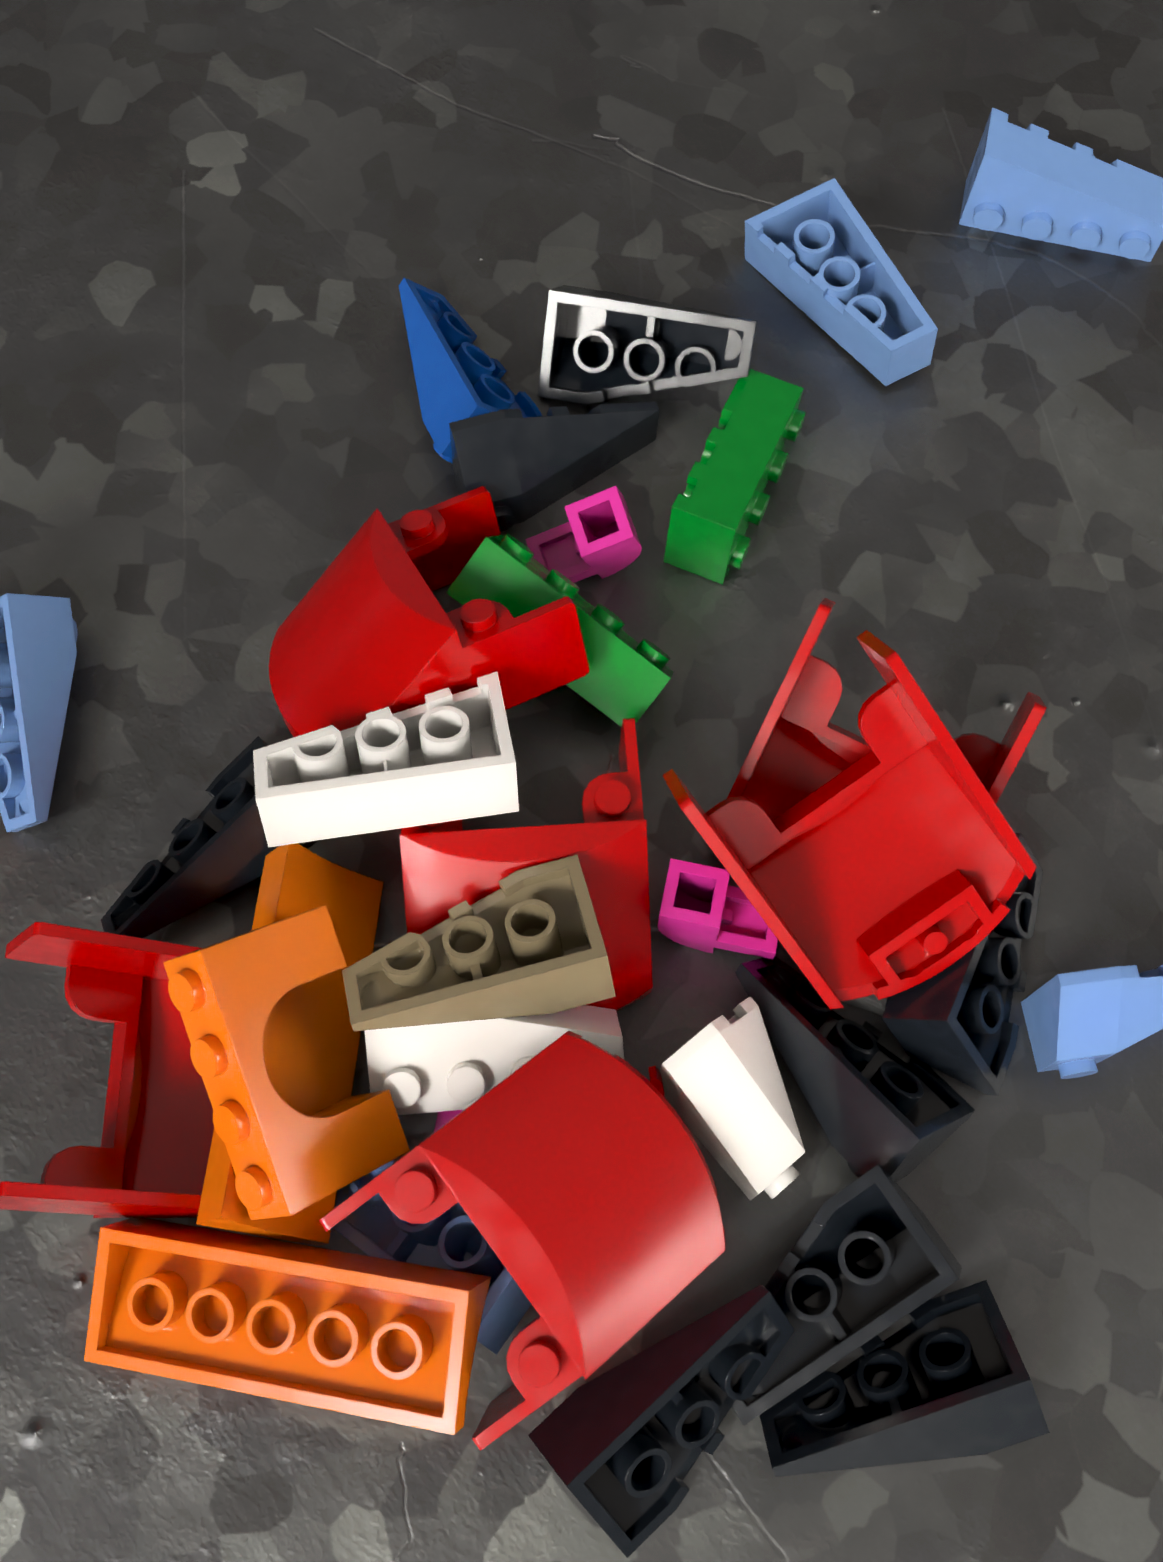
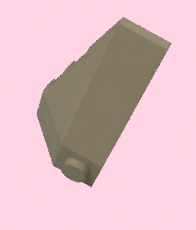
[342,855,616,1031]

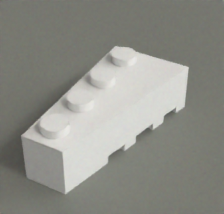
[253,671,519,847]
[364,1005,624,1115]

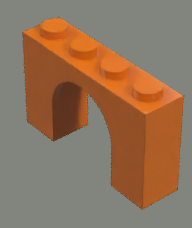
[163,905,410,1220]

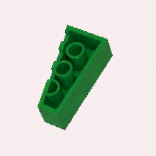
[663,369,806,585]
[446,534,674,727]

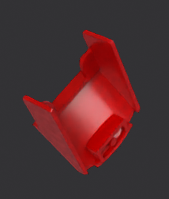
[269,486,590,737]
[727,598,1047,821]
[662,630,1036,1009]
[399,718,653,1012]
[0,922,214,1218]
[319,1031,726,1450]

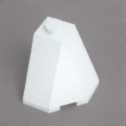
[659,997,805,1201]

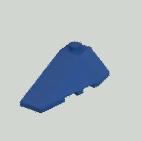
[398,278,542,463]

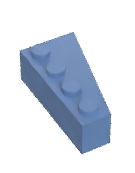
[959,107,1163,262]
[745,178,938,386]

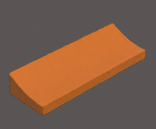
[196,843,383,1246]
[84,1218,491,1435]

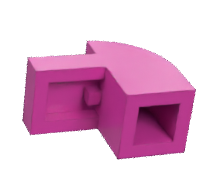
[525,486,642,583]
[657,858,778,960]

